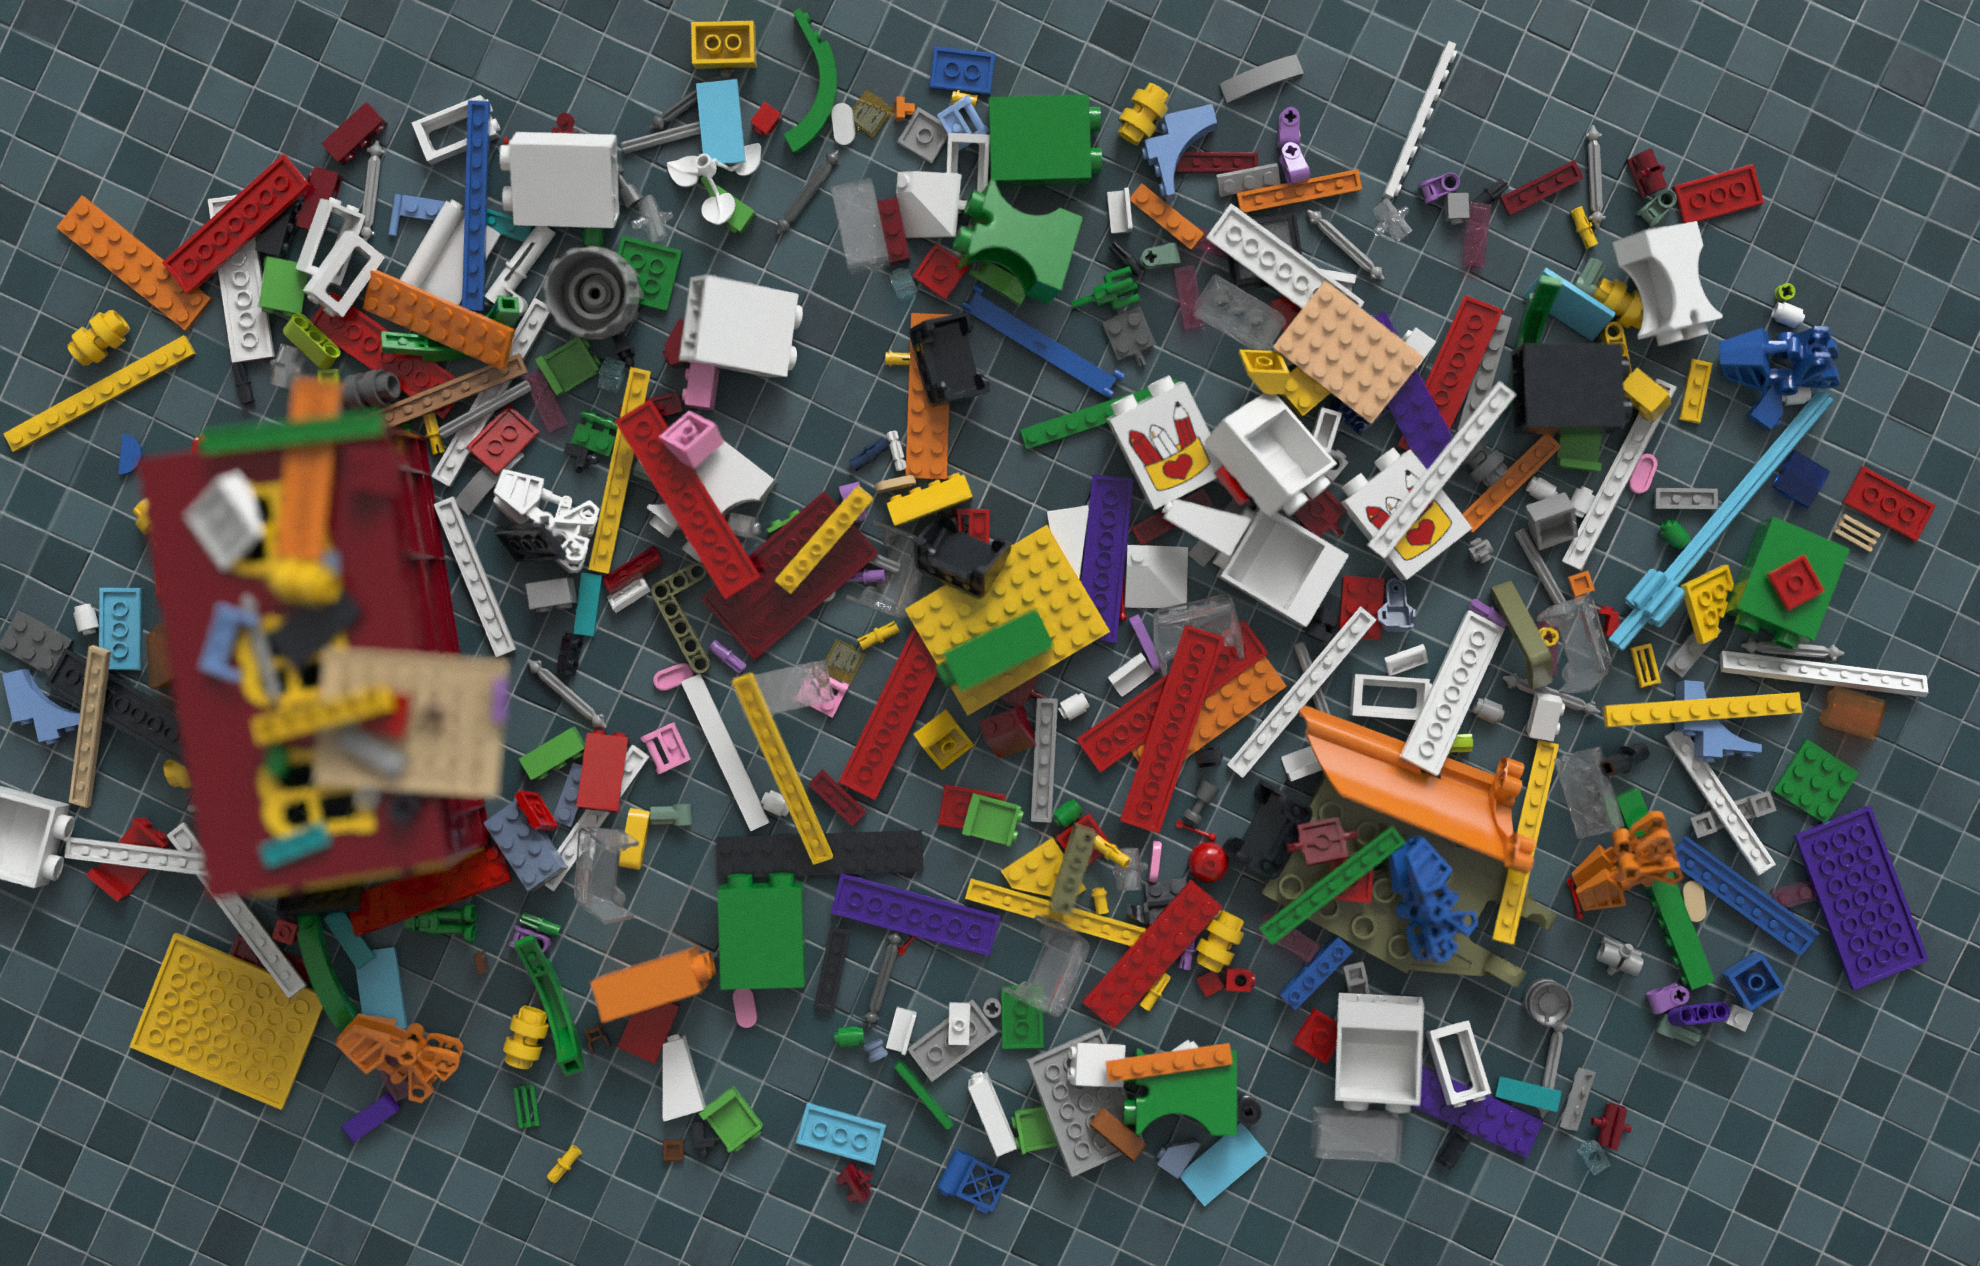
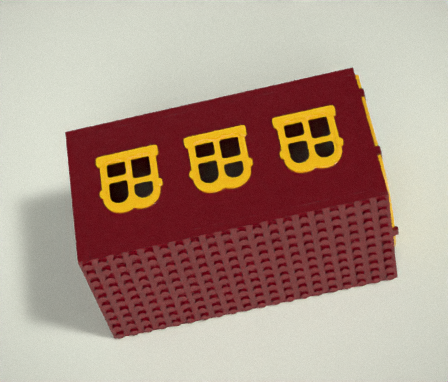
[136,423,492,900]

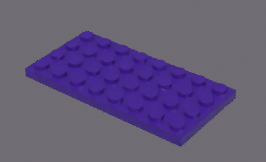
[1793,806,1929,990]

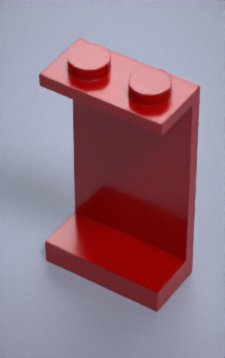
[576,730,630,813]
[86,817,172,902]

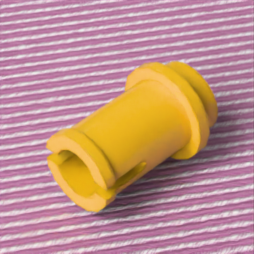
[951,90,977,109]
[885,350,910,367]
[1091,887,1109,914]

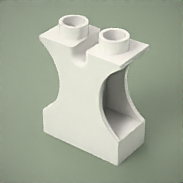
[1613,222,1723,346]
[647,440,777,563]

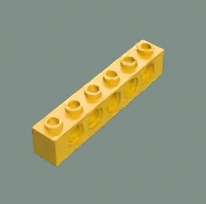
[775,485,873,594]
[253,686,395,743]

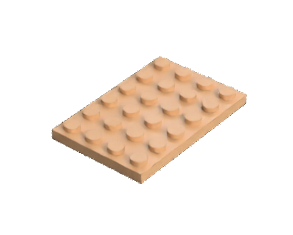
[1273,281,1424,424]

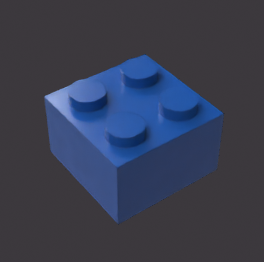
[1721,951,1785,1011]

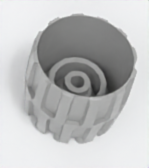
[543,247,644,340]

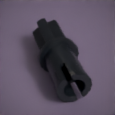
[1470,178,1509,212]
[1109,241,1145,277]
[232,363,255,405]

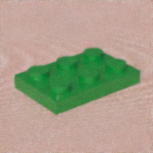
[1001,985,1044,1049]

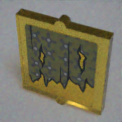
[852,89,894,138]
[820,638,866,686]

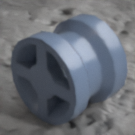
[863,1039,888,1062]

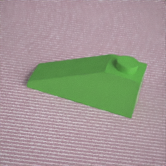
[701,176,756,234]
[969,261,1027,307]

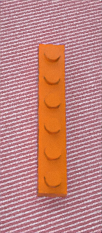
[1236,169,1362,213]
[1462,434,1561,533]
[1105,1043,1233,1082]

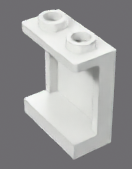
[1067,1042,1125,1087]

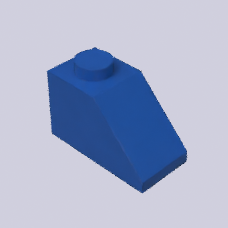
[1745,383,1783,431]

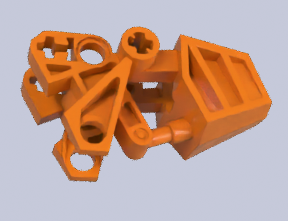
[1572,811,1683,911]
[335,1014,464,1103]

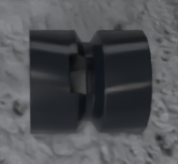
[1305,607,1341,644]
[1237,1094,1262,1126]

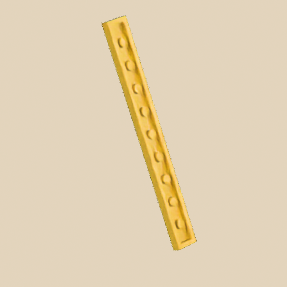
[3,335,196,452]
[589,367,651,574]
[732,673,833,865]
[1603,692,1802,728]
[1492,740,1559,945]
[965,878,1147,946]

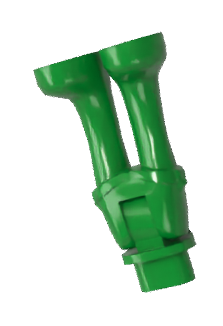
[404,904,477,943]

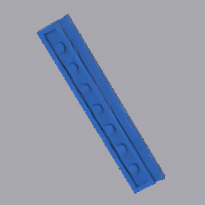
[1672,835,1820,956]

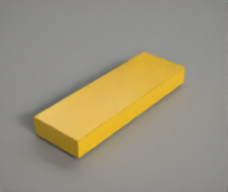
[1678,359,1713,424]

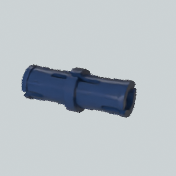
[849,437,890,471]

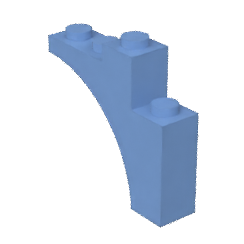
[1141,104,1217,203]
[2,669,104,745]
[1675,680,1762,763]

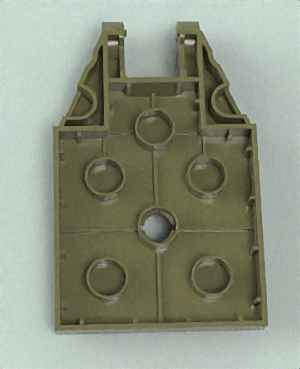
[1260,773,1558,988]

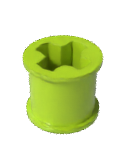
[1775,283,1795,301]

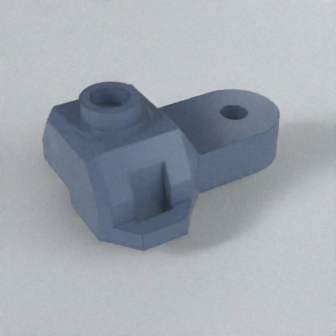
[1377,578,1417,632]

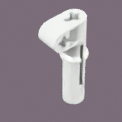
[485,226,556,317]

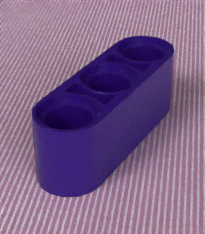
[1668,1002,1730,1027]
[340,1092,401,1143]

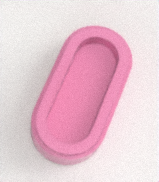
[1628,454,1658,494]
[653,663,694,691]
[1148,841,1162,883]
[733,989,758,1028]

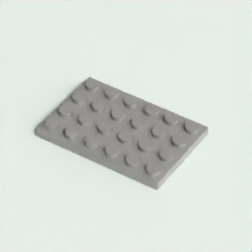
[1026,1028,1145,1177]

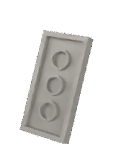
[907,999,998,1082]

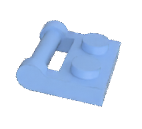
[937,95,990,151]

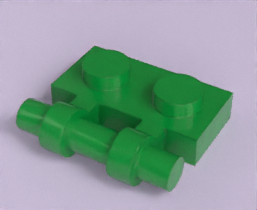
[571,410,618,457]

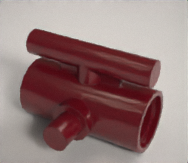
[1626,148,1668,199]
[1591,1102,1632,1151]

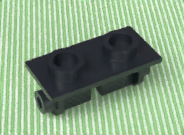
[556,632,583,676]
[1434,1125,1472,1170]

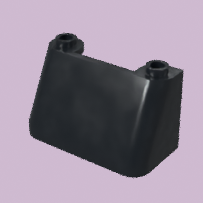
[910,312,990,407]
[914,511,1011,599]
[1222,779,1313,880]

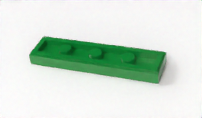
[894,1059,954,1130]

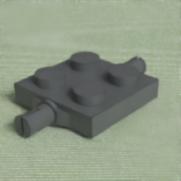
[1102,306,1156,367]

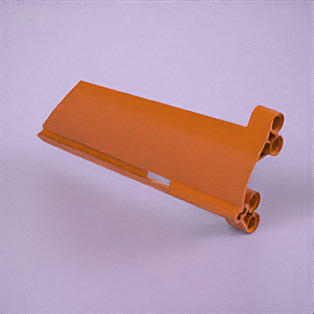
[1298,705,1535,875]

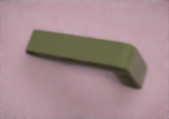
[651,563,711,673]
[1490,580,1553,690]

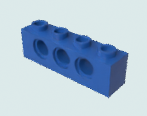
[1278,934,1353,1010]

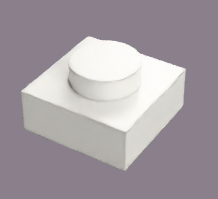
[1724,1004,1753,1031]

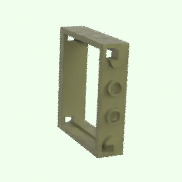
[1049,822,1097,915]

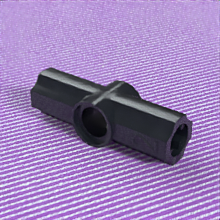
[1599,742,1650,777]

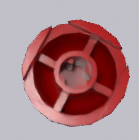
[1188,842,1229,883]

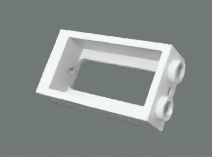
[412,95,501,165]
[947,133,990,213]
[295,197,365,286]
[303,231,385,317]
[1350,674,1432,720]
[1425,1021,1491,1108]
[968,1072,1016,1157]

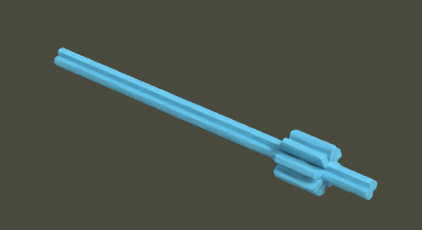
[1608,390,1834,651]

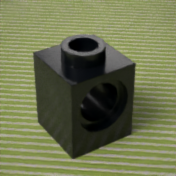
[386,790,424,826]

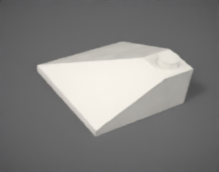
[896,171,961,238]
[185,473,261,570]
[1125,545,1188,609]

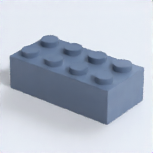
[484,800,568,891]

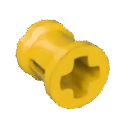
[1538,628,1559,646]

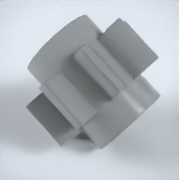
[1468,538,1494,564]

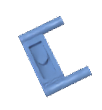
[388,194,445,236]
[200,605,260,683]

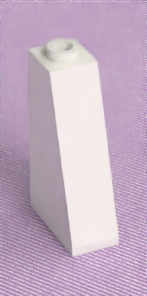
[1162,499,1251,556]
[1047,505,1089,578]
[663,1034,706,1121]

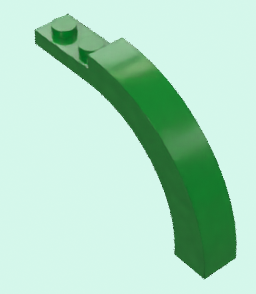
[784,8,838,156]
[1506,275,1562,409]
[380,295,520,362]
[297,914,360,1033]
[514,935,585,1077]

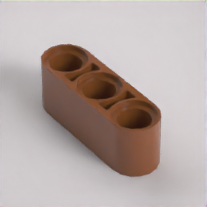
[1089,1108,1146,1162]

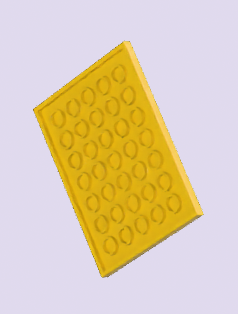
[905,525,1110,716]
[129,933,324,1110]

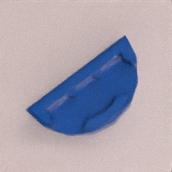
[118,433,143,475]

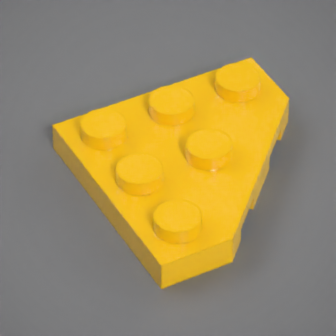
[1681,565,1734,644]
[1001,837,1086,896]

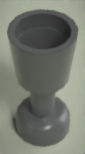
[618,164,645,210]
[1183,779,1221,824]

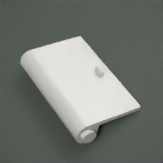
[400,199,501,305]

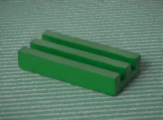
[513,1084,541,1129]

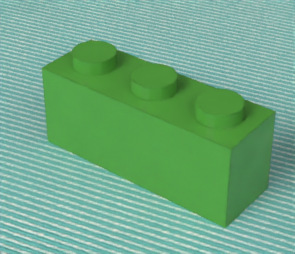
[519,727,585,781]

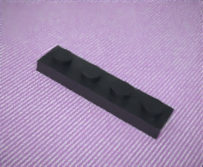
[814,926,851,1012]

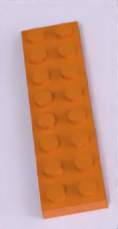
[56,196,213,331]
[363,270,515,370]
[906,313,952,480]
[276,379,342,560]
[1131,656,1286,762]

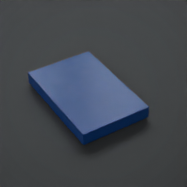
[929,46,995,96]

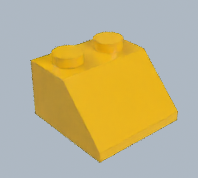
[1239,350,1289,395]
[914,709,974,770]

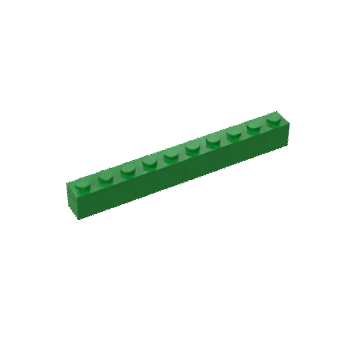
[1611,788,1715,990]

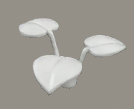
[667,143,761,225]

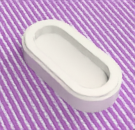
[832,103,855,145]

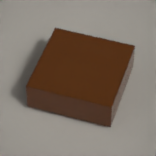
[473,950,489,975]
[663,1139,684,1161]

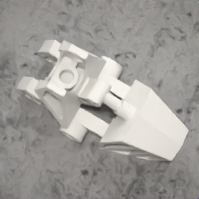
[493,469,599,573]

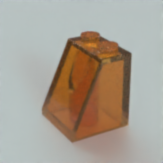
[146,624,174,689]
[1820,686,1888,743]

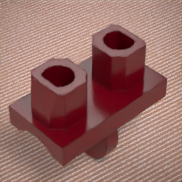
[552,113,579,134]
[836,1162,873,1204]

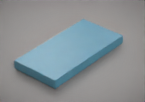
[696,79,746,166]
[1523,268,1616,341]
[99,588,143,670]
[355,946,407,1029]
[796,1103,886,1165]
[1179,1122,1267,1206]

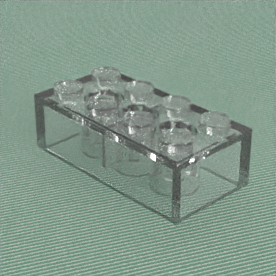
[1192,274,1286,351]
[1554,746,1624,839]

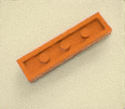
[1130,183,1205,251]

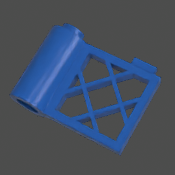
[937,1148,1010,1214]

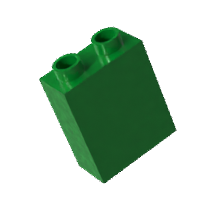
[989,94,1102,188]
[1725,517,1850,650]
[937,608,1054,692]
[717,872,807,990]

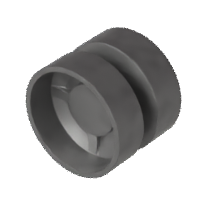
[1522,978,1573,1026]

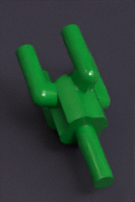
[1072,266,1141,310]

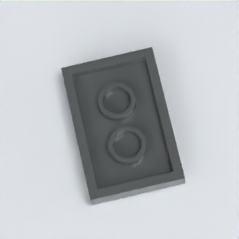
[0,611,74,675]

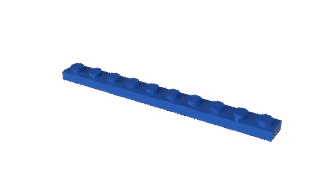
[462,100,490,311]

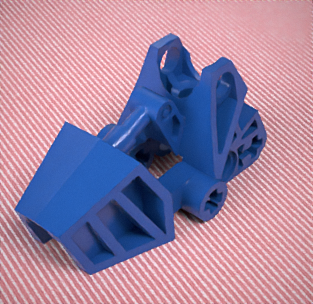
[1719,326,1840,396]
[1389,836,1478,962]

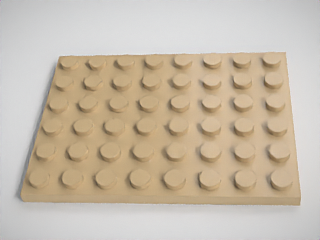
[315,649,508,796]

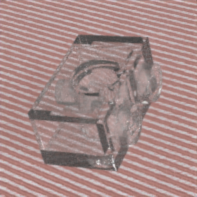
[728,513,761,539]

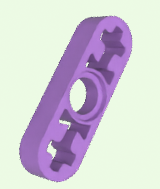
[1129,615,1164,672]

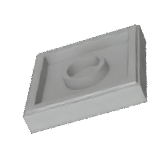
[897,107,948,164]

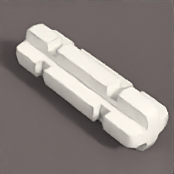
[887,431,907,471]

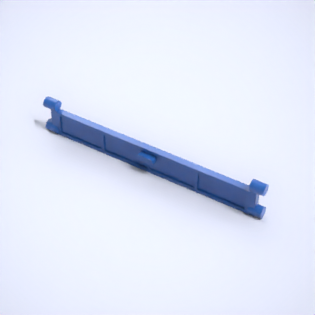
[961,283,1125,399]

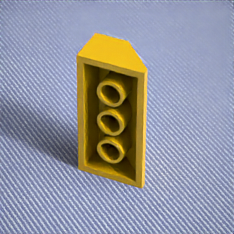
[887,473,973,527]

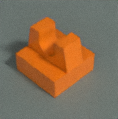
[894,96,915,121]
[1567,571,1595,597]

